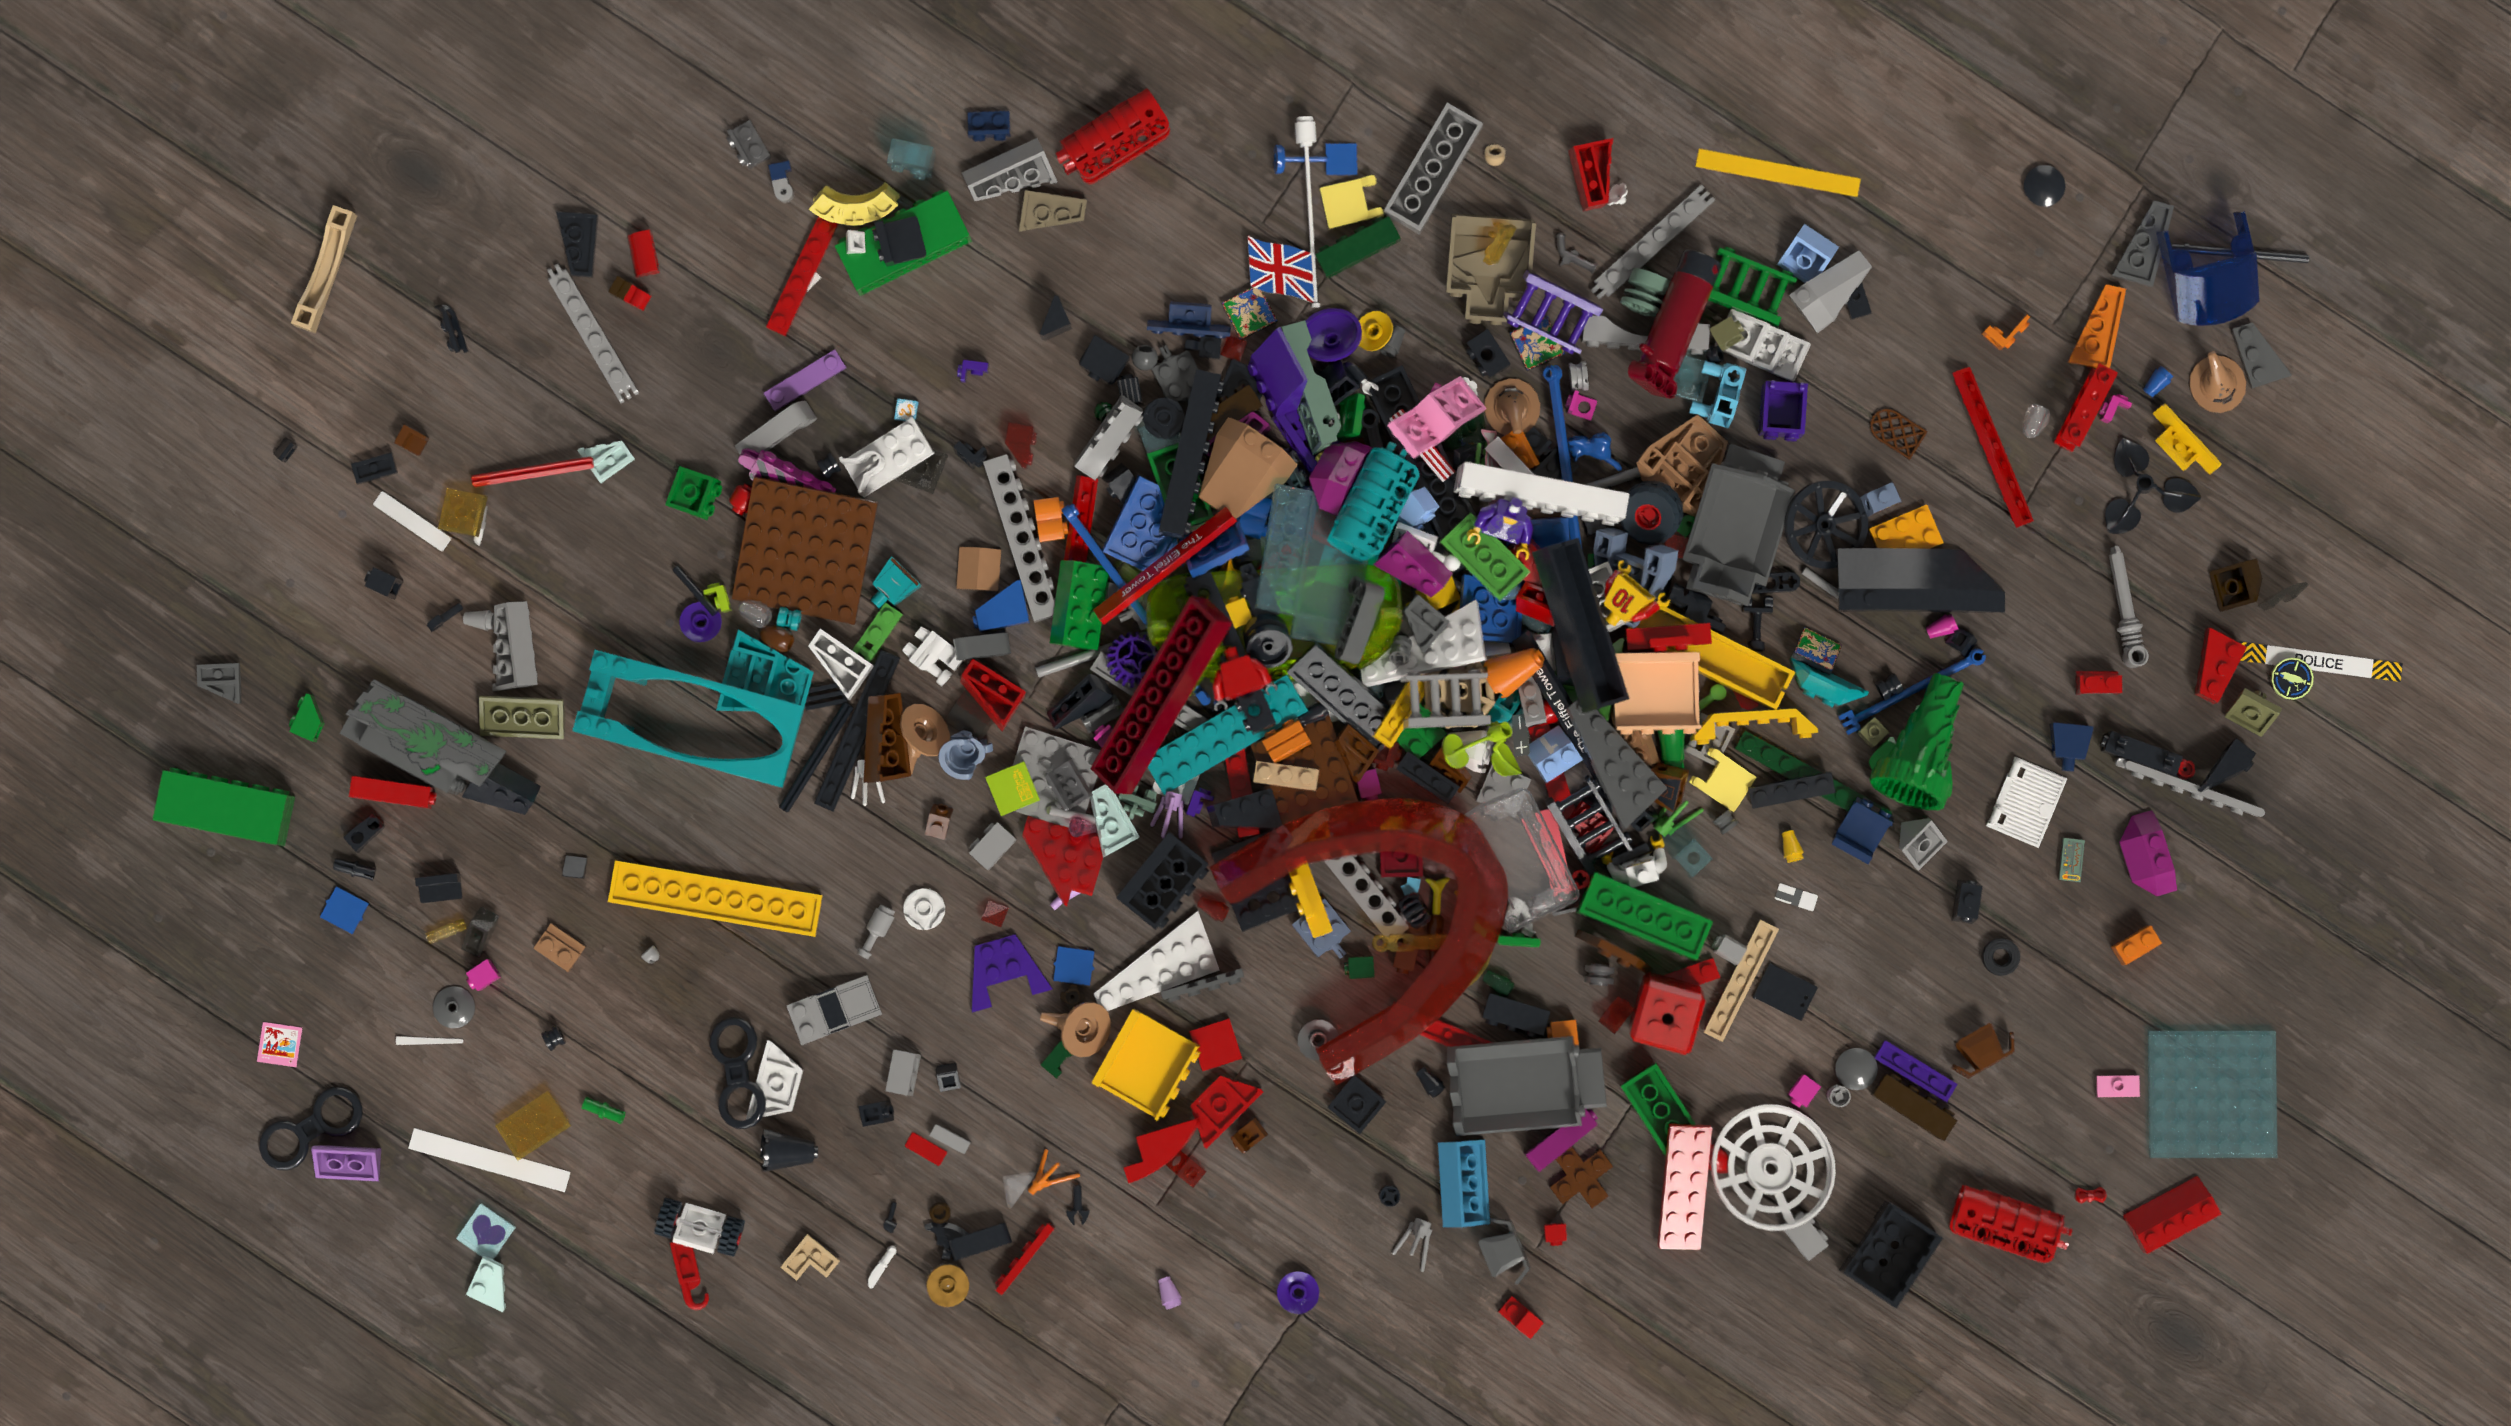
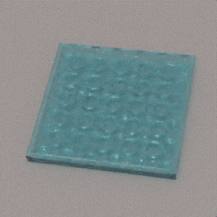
[2148,1031,2277,1158]

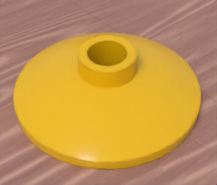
[1359,311,1393,351]

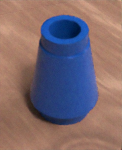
[2143,366,2173,398]

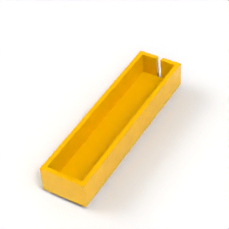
[1624,607,1795,710]

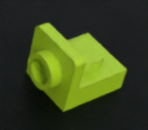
[703,583,732,613]

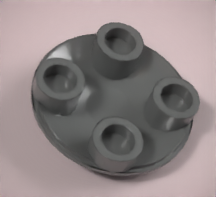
[1835,1048,1878,1090]

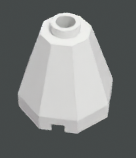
[1442,730,1494,773]

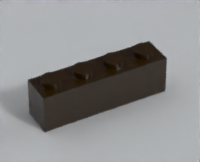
[1180,384,1264,441]
[1871,1073,1958,1141]

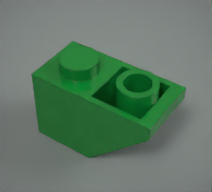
[289,693,325,743]

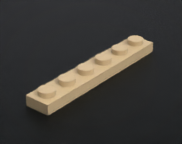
[1703,920,1779,1042]

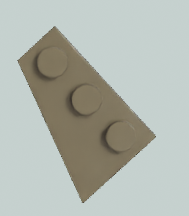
[1019,190,1087,232]

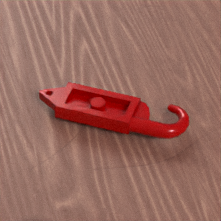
[670,1228,709,1310]

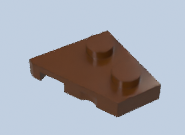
[1334,724,1379,783]
[1429,746,1472,793]

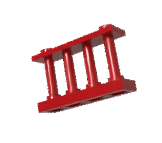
[2053,363,2118,453]

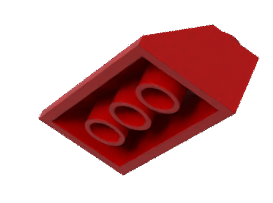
[2123,1176,2222,1254]

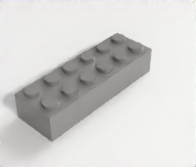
[1383,103,1483,235]

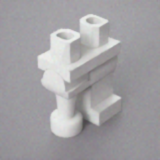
[902,627,964,687]

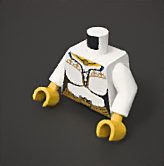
[1601,834,1667,888]

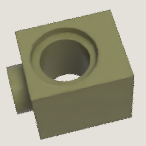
[1709,316,1745,351]
[1857,717,1889,748]

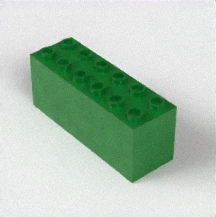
[835,190,972,296]
[152,767,295,846]
[1576,872,1713,961]

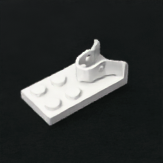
[839,417,935,497]

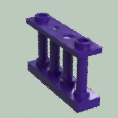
[1503,270,1603,354]

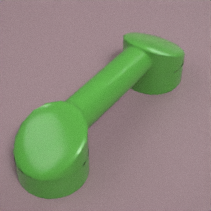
[1699,684,1726,712]

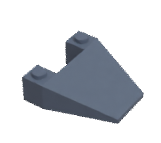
[1593,527,1678,628]

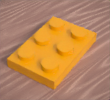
[1868,505,1944,549]

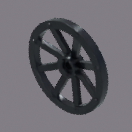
[1784,481,1868,569]

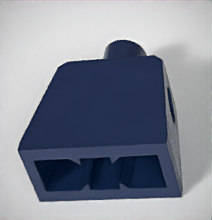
[2050,723,2093,772]

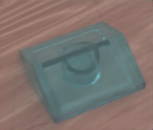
[1673,356,1709,403]

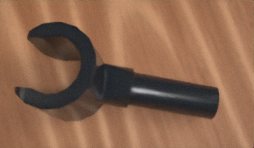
[884,1202,897,1233]

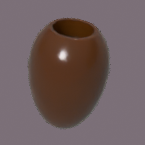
[760,625,794,652]

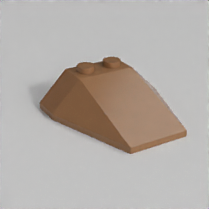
[1636,415,1728,517]
[1199,417,1298,519]

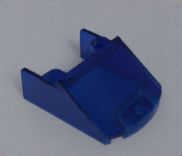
[2156,211,2260,326]

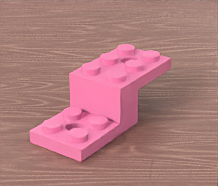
[1387,376,1487,458]

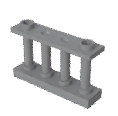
[1401,670,1491,728]

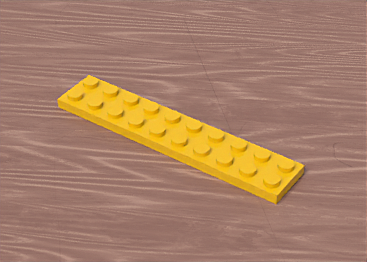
[608,861,823,937]

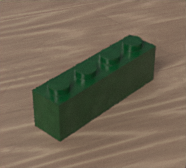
[1315,216,1401,280]

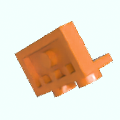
[1500,430,1540,470]

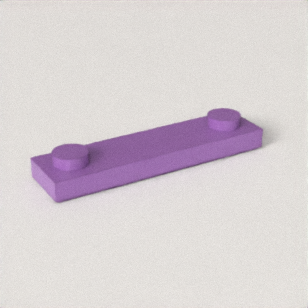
[764,350,846,411]

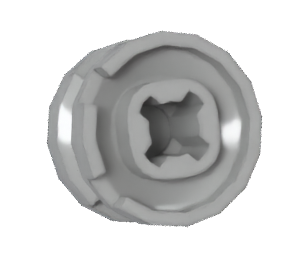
[1568,361,1589,392]

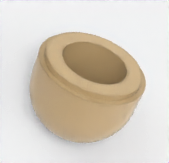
[1484,145,1505,166]

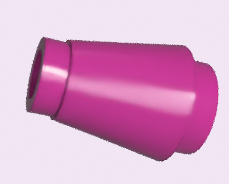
[1925,614,1958,639]

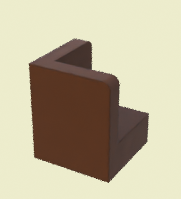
[394,425,429,456]

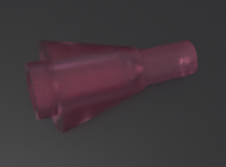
[1069,816,1098,837]

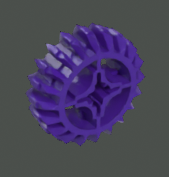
[1106,632,1159,688]

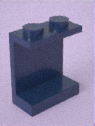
[1832,797,1894,864]

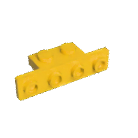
[2153,404,2222,474]
[1285,855,1333,938]

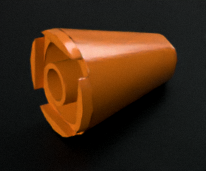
[1484,648,1544,698]

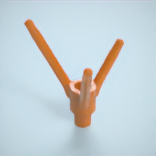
[1028,1149,1080,1195]

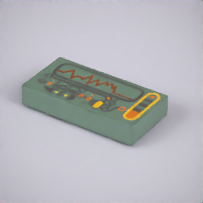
[2058,838,2085,882]

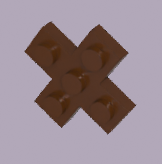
[1550,1146,1613,1209]

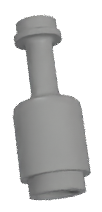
[857,904,895,959]

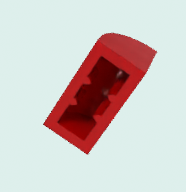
[628,229,660,278]

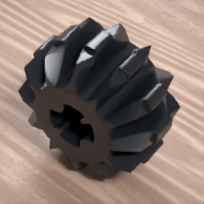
[1399,892,1431,929]

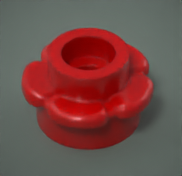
[2177,759,2195,780]

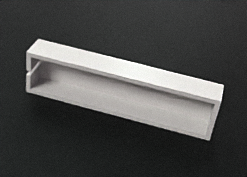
[1454,462,1629,526]

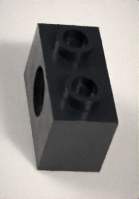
[1465,329,1511,380]

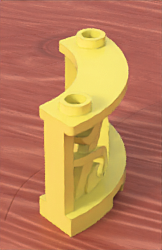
[809,183,900,226]

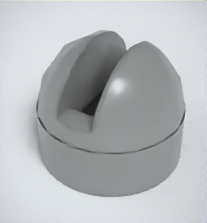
[641,945,659,964]

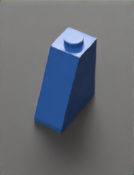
[973,580,1030,632]

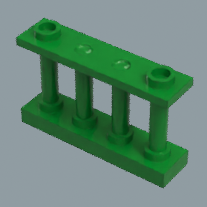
[1708,247,1797,328]

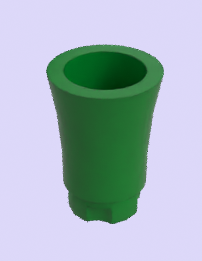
[1657,730,1685,768]

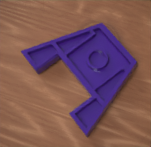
[972,935,1053,1013]

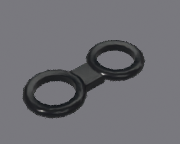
[710,1017,766,1129]
[259,1087,363,1170]

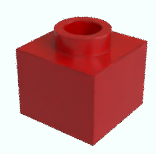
[1543,1223,1567,1246]

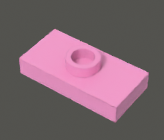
[2096,1075,2140,1097]

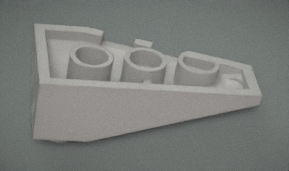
[1789,251,1872,334]

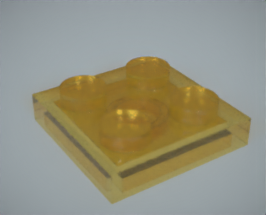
[438,488,488,537]

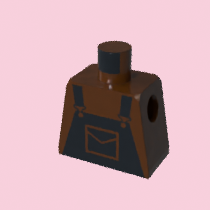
[1651,763,1689,812]

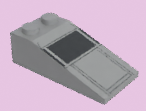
[787,975,882,1045]

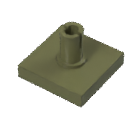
[2225,688,2282,737]

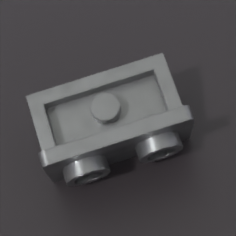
[1045,759,1093,811]

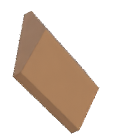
[956,547,1001,592]

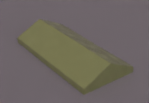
[479,696,565,739]

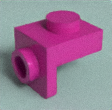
[2099,394,2132,424]

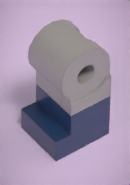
[769,161,794,203]

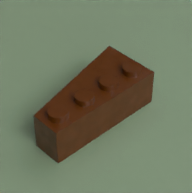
[863,693,911,783]

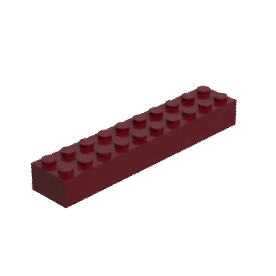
[1090,596,1232,795]

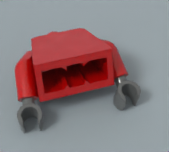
[1212,647,1278,711]

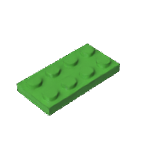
[1440,513,1530,602]

